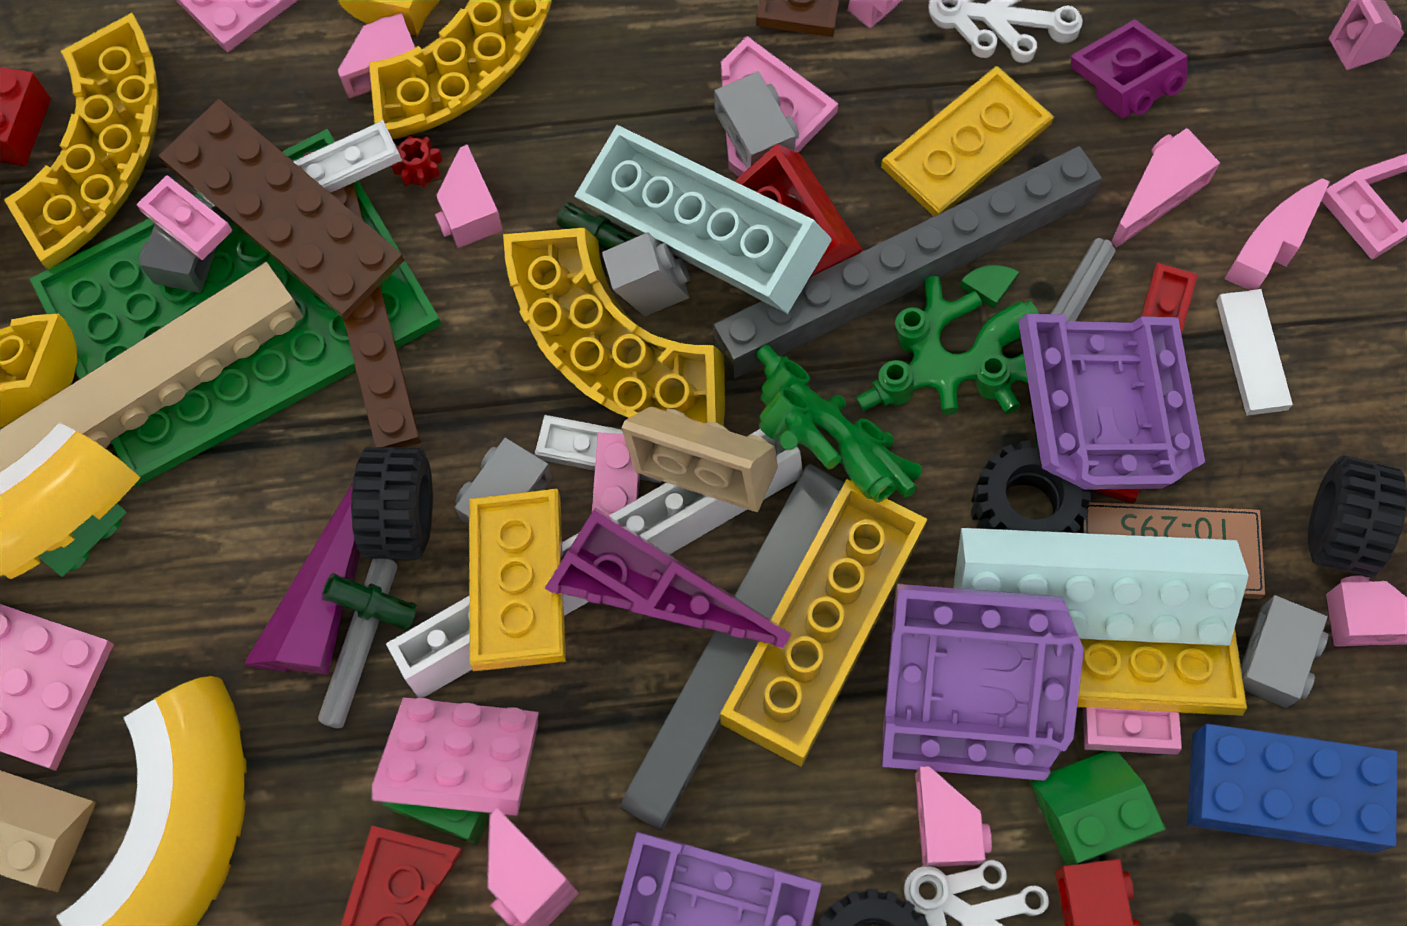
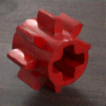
[391,135,443,188]

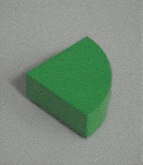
[960,265,1019,309]

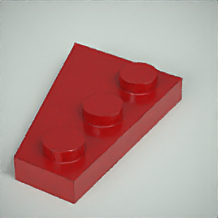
[341,826,464,926]

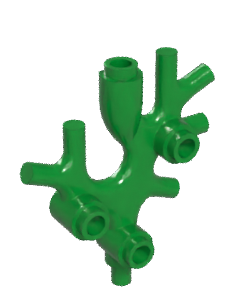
[855,276,1039,415]
[756,345,922,502]

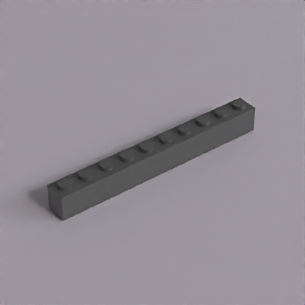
[713,146,1102,379]

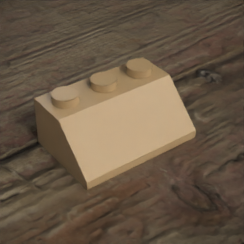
[621,406,778,513]
[0,771,96,892]

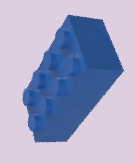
[1187,724,1397,853]

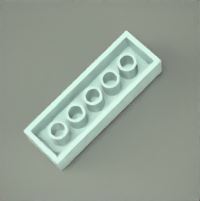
[575,125,832,314]
[953,528,1249,646]

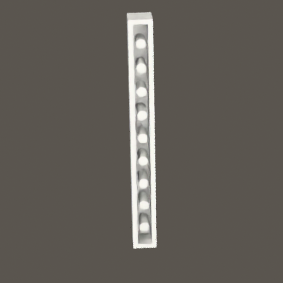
[386,429,803,698]

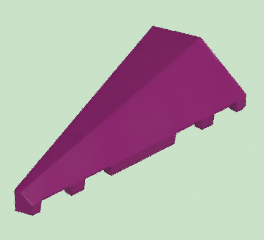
[245,483,360,675]
[545,507,791,648]

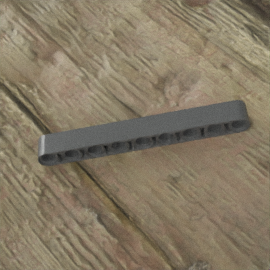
[620,463,845,831]

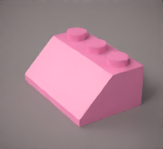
[488,808,580,926]

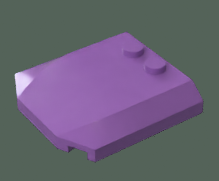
[1018,314,1205,490]
[881,584,1084,781]
[612,832,822,926]

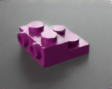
[1071,19,1187,119]

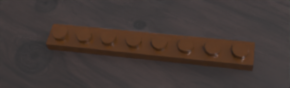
[303,151,421,448]

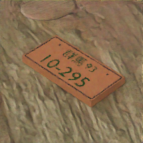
[1081,502,1265,599]

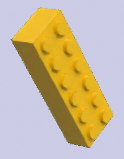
[720,479,927,767]

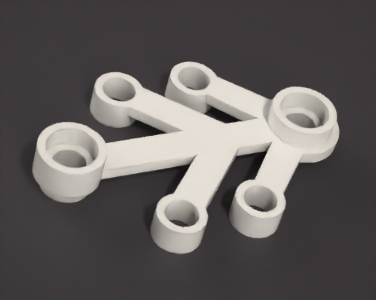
[928,0,1082,63]
[904,860,1049,926]

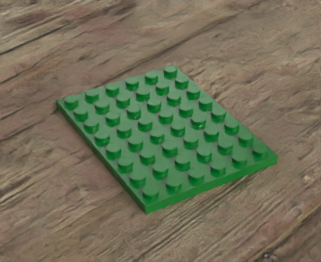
[30,129,442,487]

